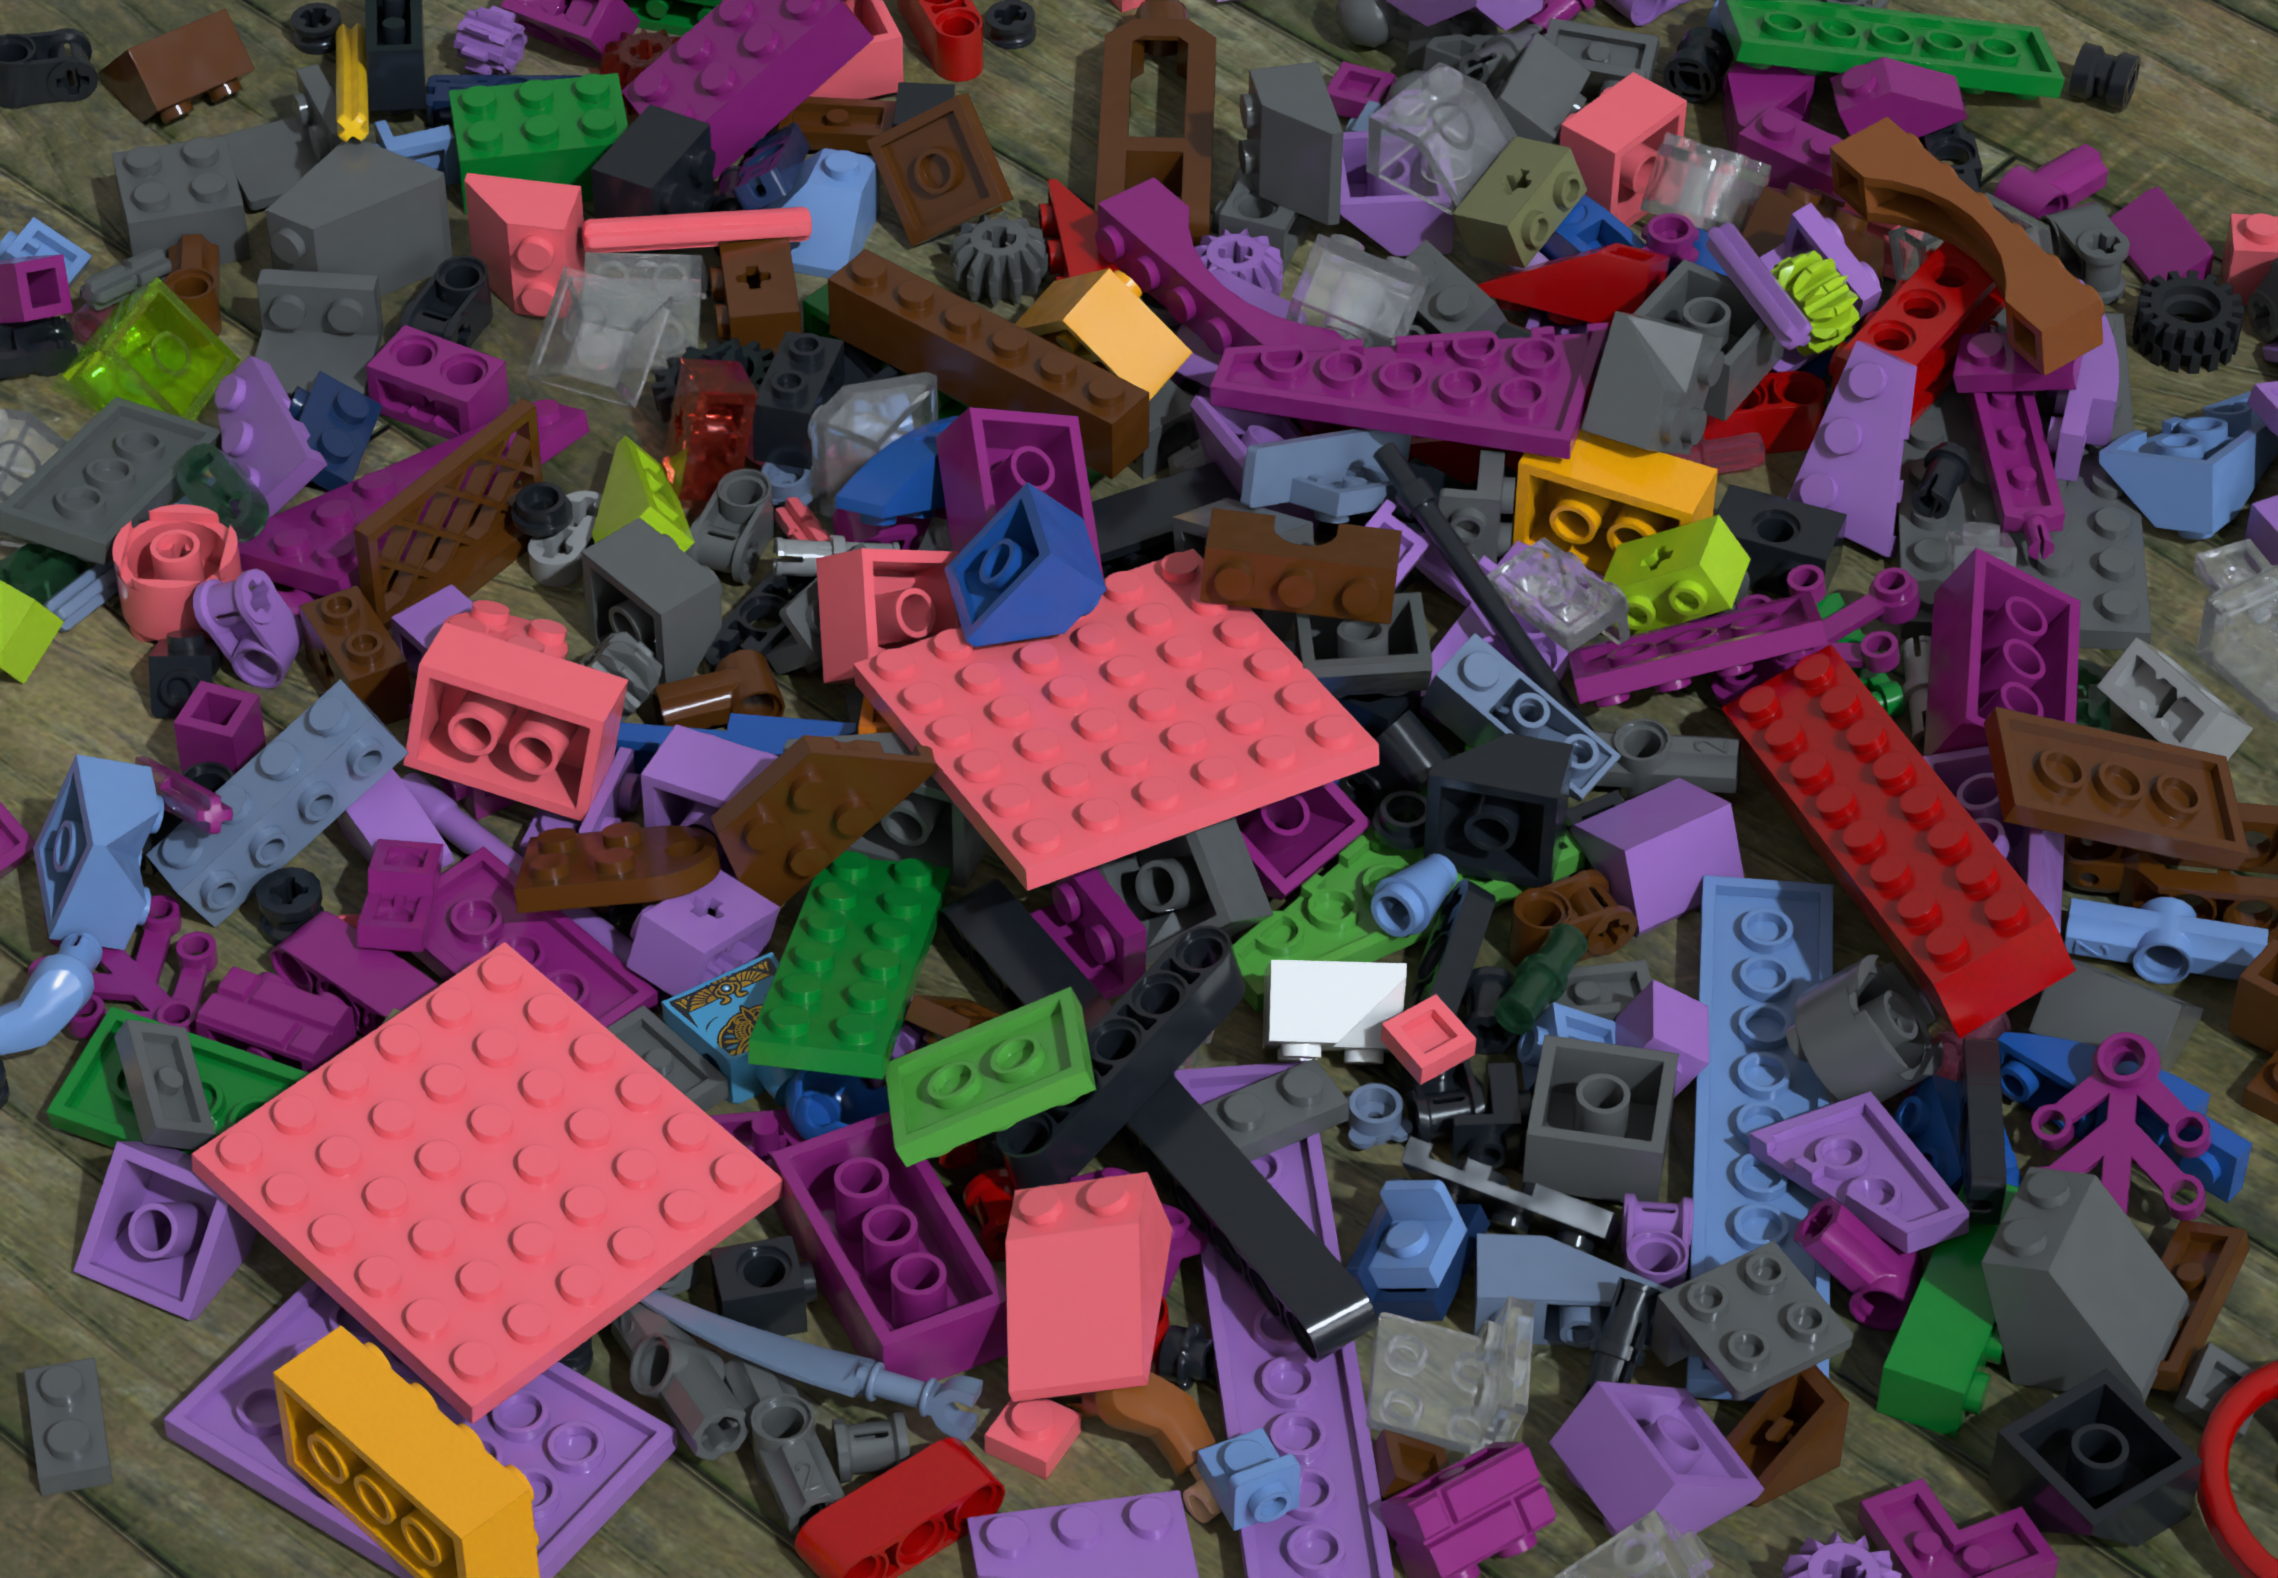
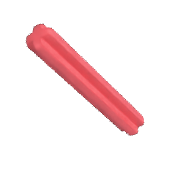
[582,207,812,254]

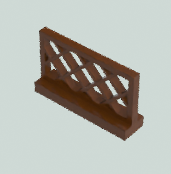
[354,398,543,640]

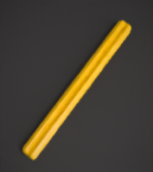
[336,23,369,143]

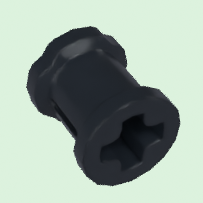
[1461,966,1520,1055]

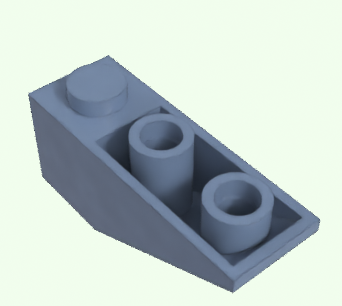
[1420,633,1621,802]
[1473,1233,1670,1350]

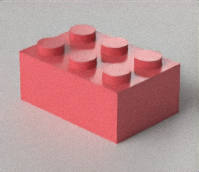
[403,622,628,822]

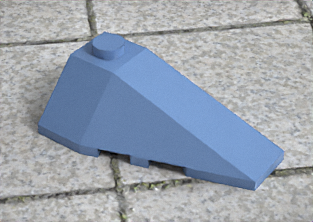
[2099,391,2278,539]

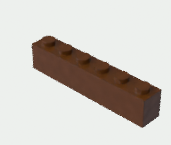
[828,249,1149,479]

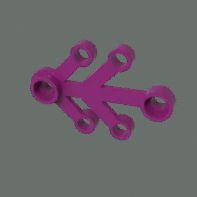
[1711,564,1921,707]
[28,895,218,1038]
[2031,1032,2212,1221]

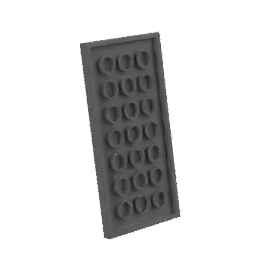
[1896,308,2151,650]

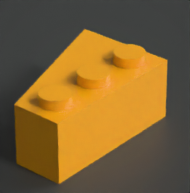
[1015,268,1193,401]

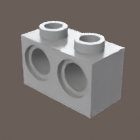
[2097,637,2254,761]

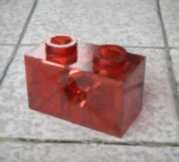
[662,358,758,501]

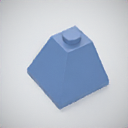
[760,148,881,278]

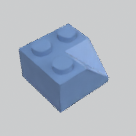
[33,754,164,950]

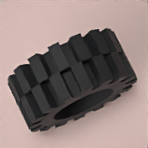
[2132,270,2244,374]

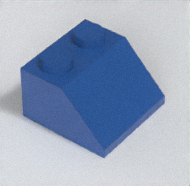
[944,482,1107,647]

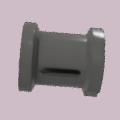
[832,1411,910,1483]

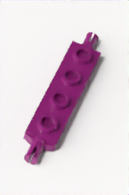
[1967,325,2065,560]

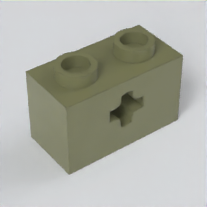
[1452,136,1587,269]

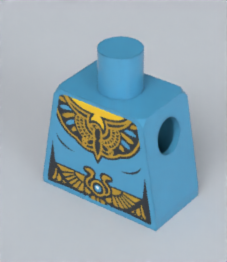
[662,952,797,1106]

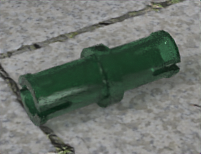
[1494,923,1588,1034]

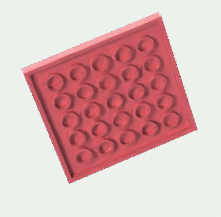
[853,548,1379,891]
[191,942,783,1424]

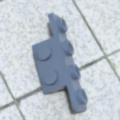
[1240,428,1412,523]

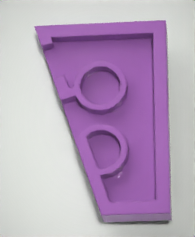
[1749,1091,1969,1254]
[967,1490,1199,1578]

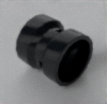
[1663,26,1734,104]
[2069,42,2141,111]

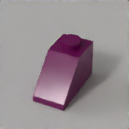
[1831,57,1968,138]
[1723,63,1815,168]

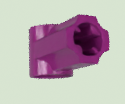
[1993,143,2109,236]
[1793,1196,1923,1331]

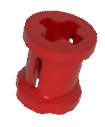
[963,1169,1015,1261]

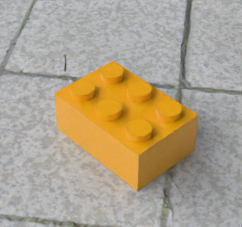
[1512,428,1718,576]

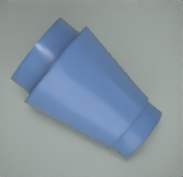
[1371,854,1458,937]

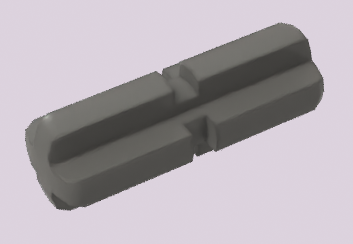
[80,247,172,311]

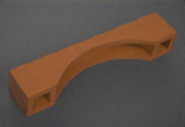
[1829,117,2105,376]

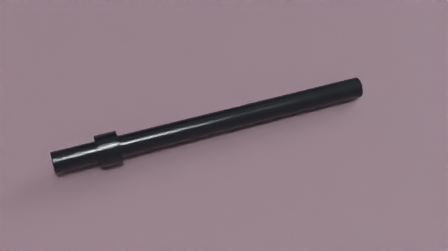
[1373,442,1594,731]

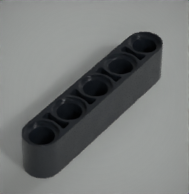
[996,925,1245,1190]

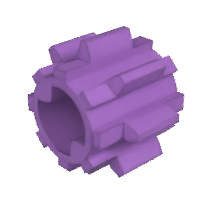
[454,5,527,75]

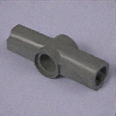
[1593,718,1742,800]
[611,1302,750,1461]
[724,1355,845,1534]

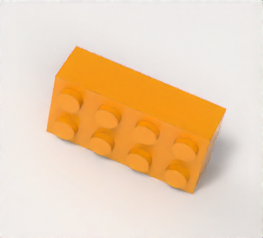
[273,1325,540,1578]

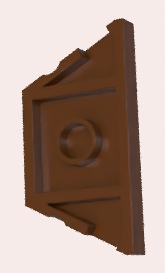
[711,735,938,907]

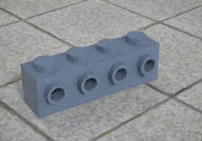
[146,679,409,928]

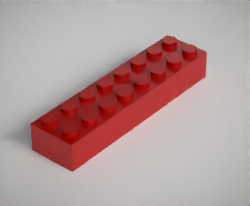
[1722,644,2076,1039]

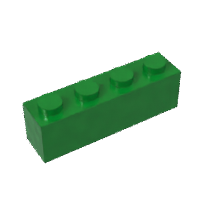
[1876,1183,2019,1438]

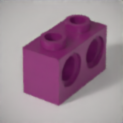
[500,0,641,68]
[366,325,510,440]

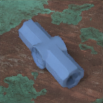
[2063,897,2269,984]

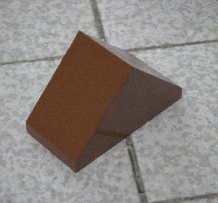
[1726,1365,1849,1507]

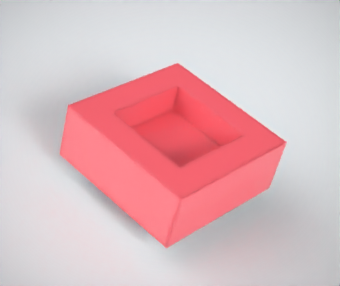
[1380,994,1476,1085]
[984,1398,1081,1480]

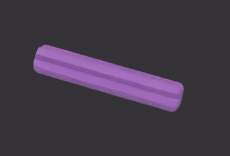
[1706,222,1812,350]

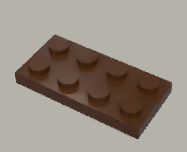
[1984,707,2249,870]

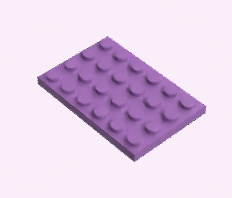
[164,1278,678,1578]

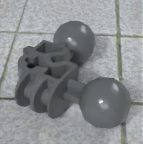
[1336,0,1498,133]

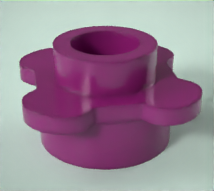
[1641,213,1699,266]

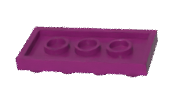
[1568,592,1828,707]
[411,846,658,1028]

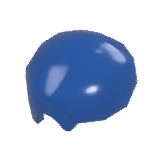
[784,1070,890,1141]

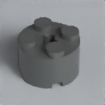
[1786,954,1943,1104]

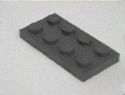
[0,397,222,565]

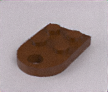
[514,822,720,913]

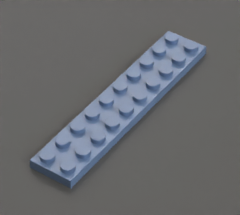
[1686,875,1833,1402]

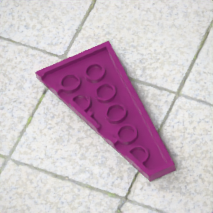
[1210,322,1608,459]
[236,399,590,596]

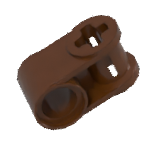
[1507,869,1637,972]

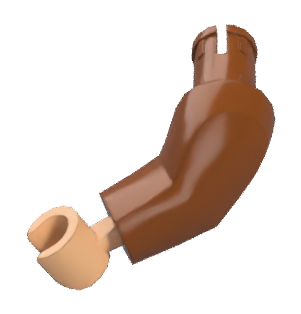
[1064,1372,1222,1523]

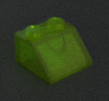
[62,276,240,421]

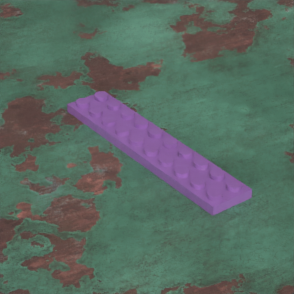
[1174,1061,1394,1578]

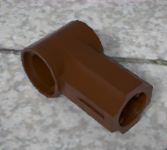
[163,234,222,346]
[651,649,785,729]

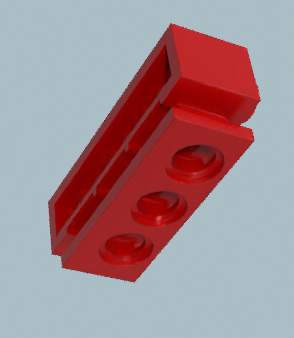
[1829,241,2005,427]

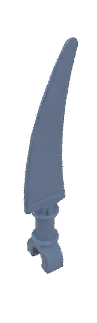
[640,1289,983,1442]

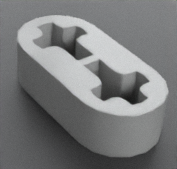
[528,490,602,587]

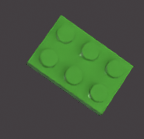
[885,987,1096,1167]

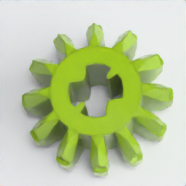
[1770,250,1860,357]

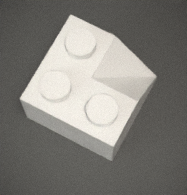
[1263,960,1407,1065]

